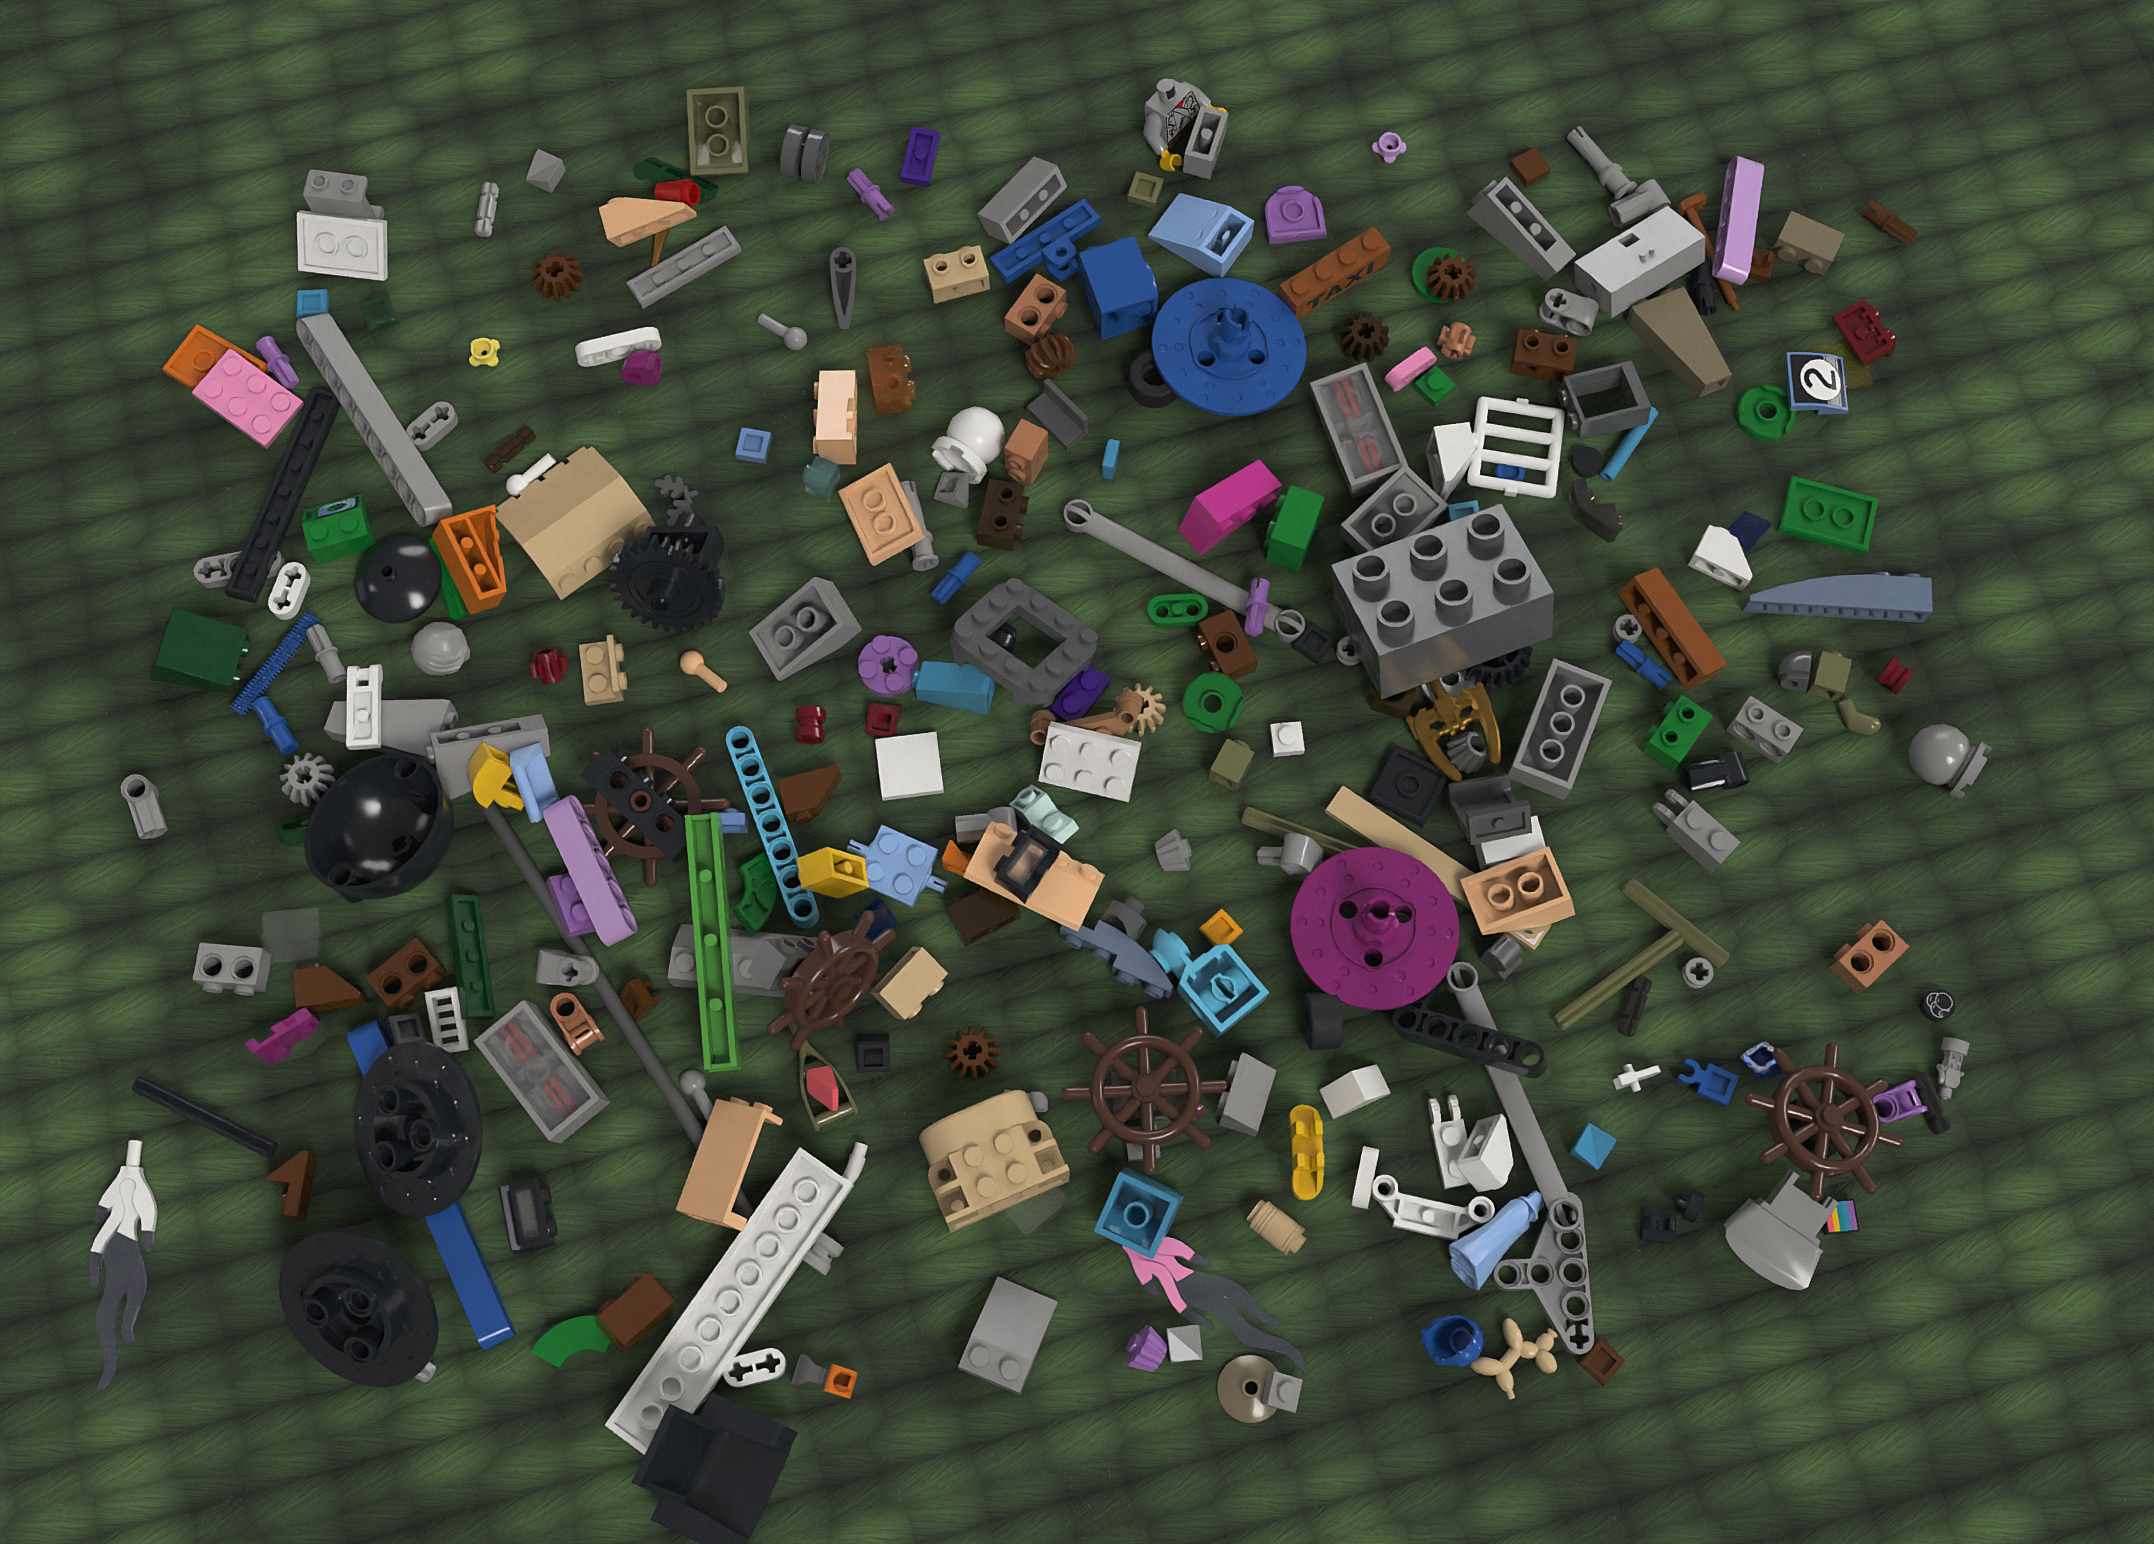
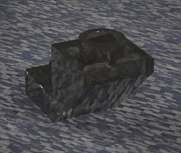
[1568,478,1623,543]

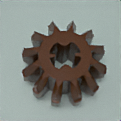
[532,250,583,302]
[1426,253,1476,304]
[1025,333,1077,381]
[946,1026,1000,1081]

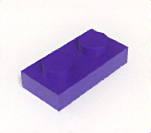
[901,127,941,187]
[1050,665,1111,722]

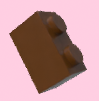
[596,1273,675,1354]

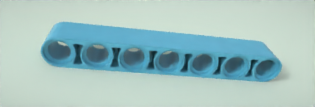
[726,726,819,929]

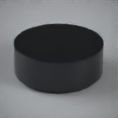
[1571,447,1603,478]

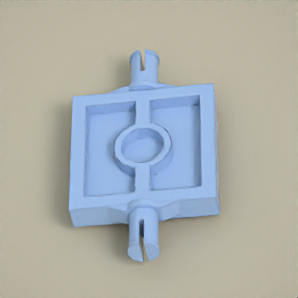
[847,825,948,908]

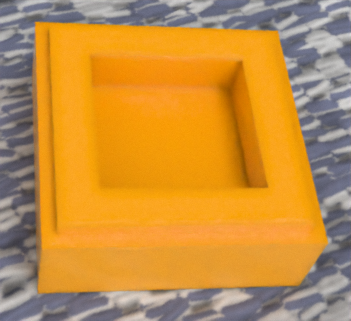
[1198,908,1243,947]

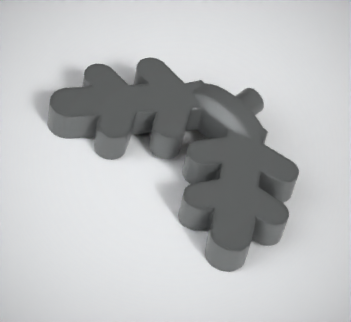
[654,475,698,526]

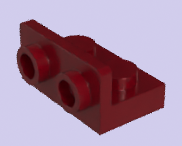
[1832,299,1896,367]

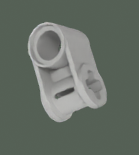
[1538,288,1599,336]
[535,949,599,986]

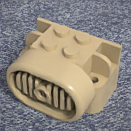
[919,1090,1070,1233]

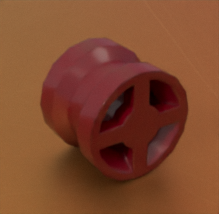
[1876,657,1915,695]

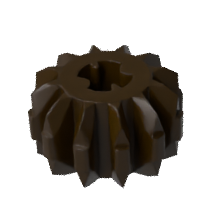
[1340,312,1390,363]

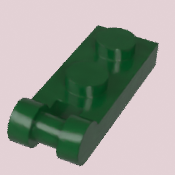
[633,157,719,204]

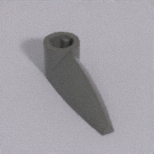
[827,247,856,331]

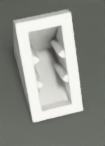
[1319,1064,1391,1120]

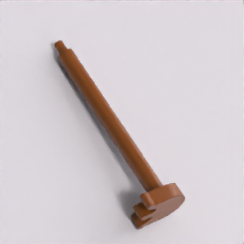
[1676,192,1739,312]

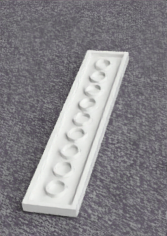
[605,1148,854,1455]

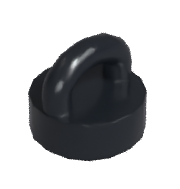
[988,623,1017,653]
[1672,1189,1705,1223]

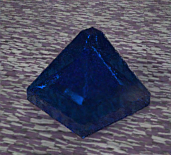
[1727,511,1772,551]
[854,899,898,941]
[1739,1040,1783,1079]

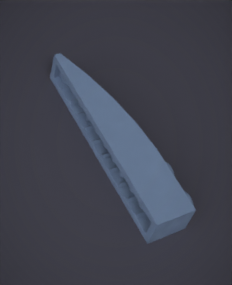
[1742,572,1933,623]

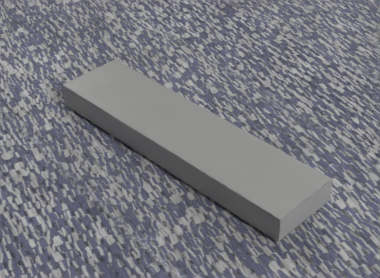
[626,225,742,309]

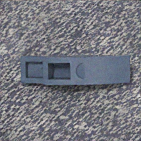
[1060,920,1173,999]

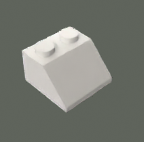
[1426,422,1478,501]

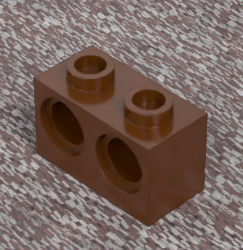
[365,937,446,1012]

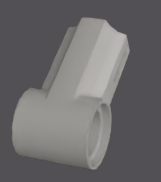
[1608,179,1671,229]
[121,774,168,840]
[955,807,1018,845]

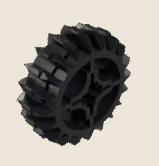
[1458,646,1533,690]

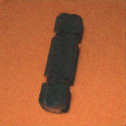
[1617,976,1652,1037]
[1910,1072,1951,1134]

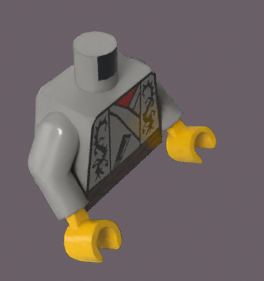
[1143,78,1227,171]

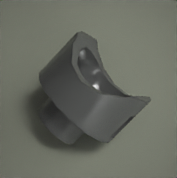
[1099,896,1147,942]

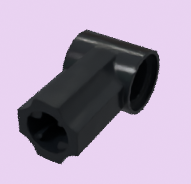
[1683,751,1750,793]

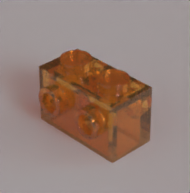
[866,344,917,416]

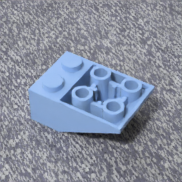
[1148,193,1254,278]

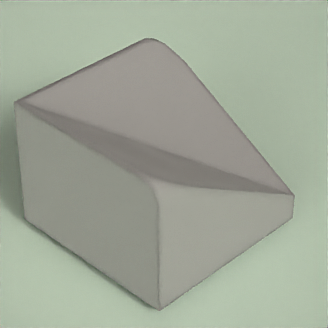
[526,149,566,193]
[1165,1325,1203,1364]

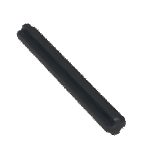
[132,1076,278,1158]

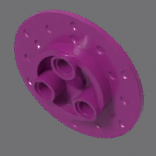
[1290,847,1459,1010]

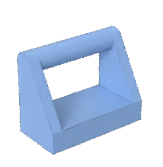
[510,742,560,823]

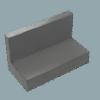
[1026,378,1089,451]

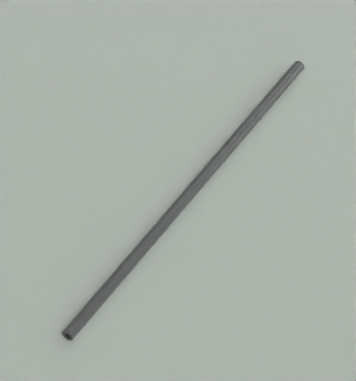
[470,791,755,1225]

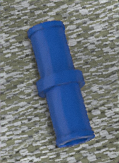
[251,696,299,756]

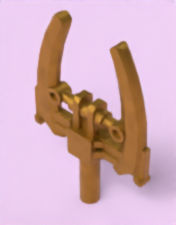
[1406,678,1501,782]

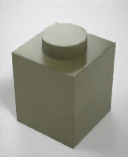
[1806,651,1852,702]
[1208,739,1255,792]

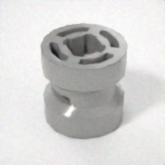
[803,1232,844,1276]

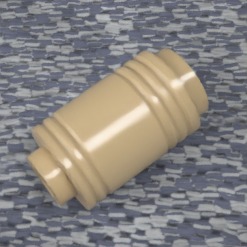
[1246,1199,1307,1255]

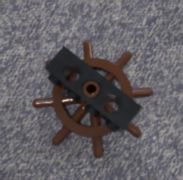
[580,727,730,888]

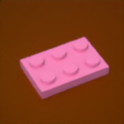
[192,349,304,449]

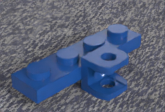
[990,199,1101,284]

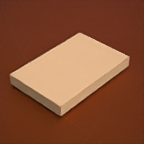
[838,463,926,566]

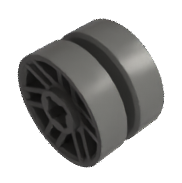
[780,123,830,184]

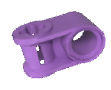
[1872,1080,1928,1127]

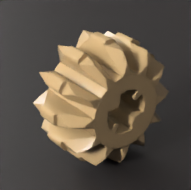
[1113,683,1166,737]

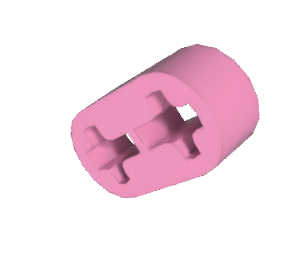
[1384,347,1437,392]

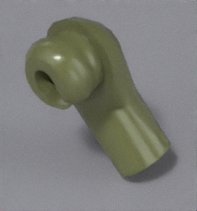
[1837,699,1881,735]

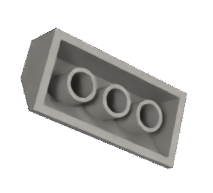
[667,924,806,998]

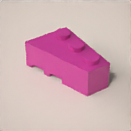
[1178,459,1282,556]

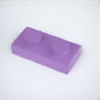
[546,873,596,937]

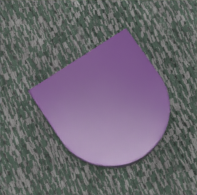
[1264,186,1327,244]

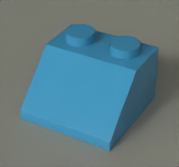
[1094,1167,1185,1259]

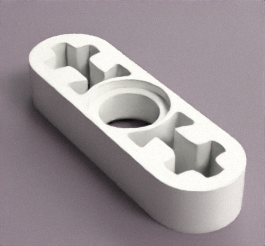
[575,327,662,367]

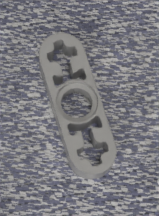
[194,551,286,588]

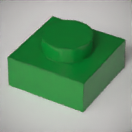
[1413,365,1456,408]

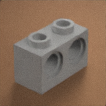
[1726,695,1804,764]
[193,943,272,996]

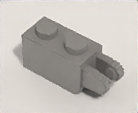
[1652,789,1741,874]

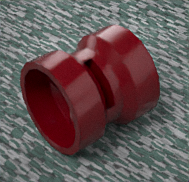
[794,706,827,745]

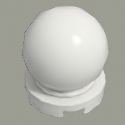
[932,406,1005,484]

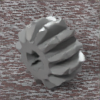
[280,752,336,807]

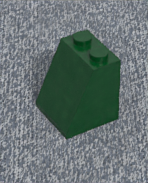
[150,607,251,694]

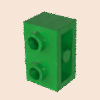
[1642,695,1713,772]

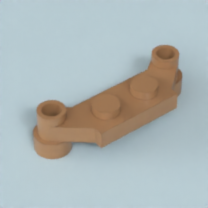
[1030,691,1143,745]

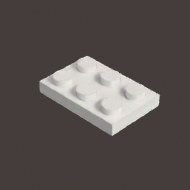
[297,210,388,281]
[1038,721,1142,802]

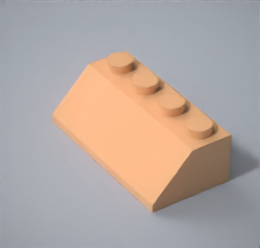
[963,821,1105,932]

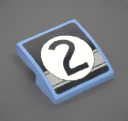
[1784,352,1848,415]

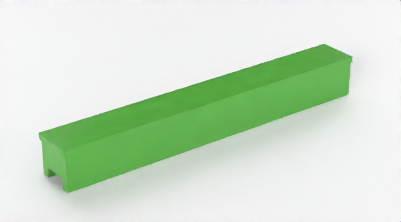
[685,812,741,1072]

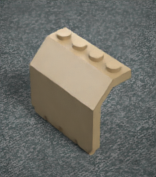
[495,446,656,600]

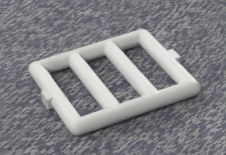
[1467,396,1565,498]

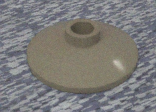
[1217,1355,1278,1423]

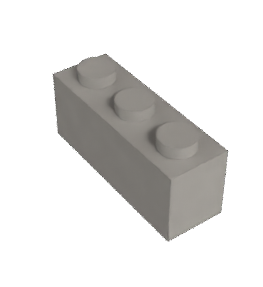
[977,156,1067,245]

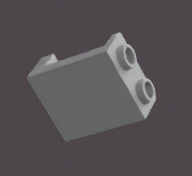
[303,169,385,220]

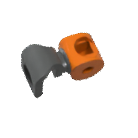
[791,1354,858,1399]

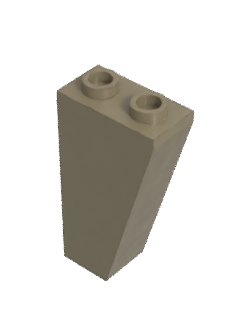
[1626,287,1732,398]

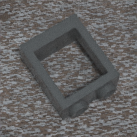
[1558,360,1651,440]

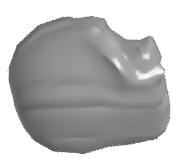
[410,621,470,676]

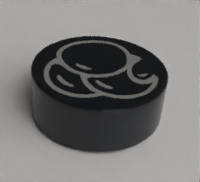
[1920,989,1955,1022]

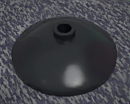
[354,535,442,624]

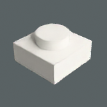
[1270,721,1305,757]

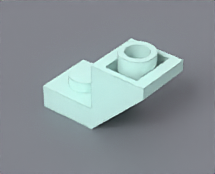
[1009,784,1079,844]

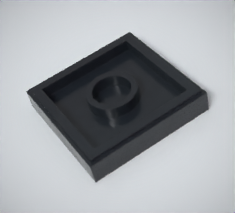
[1367,746,1448,828]

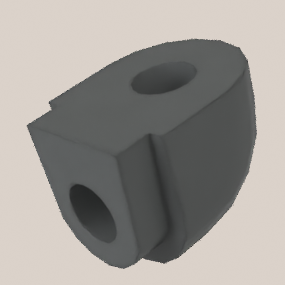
[1777,651,1812,692]

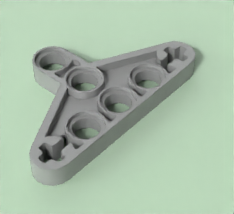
[1491,1192,1594,1355]

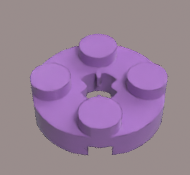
[858,635,919,698]

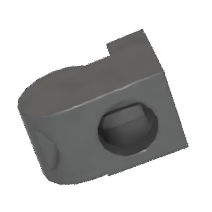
[1479,934,1523,982]

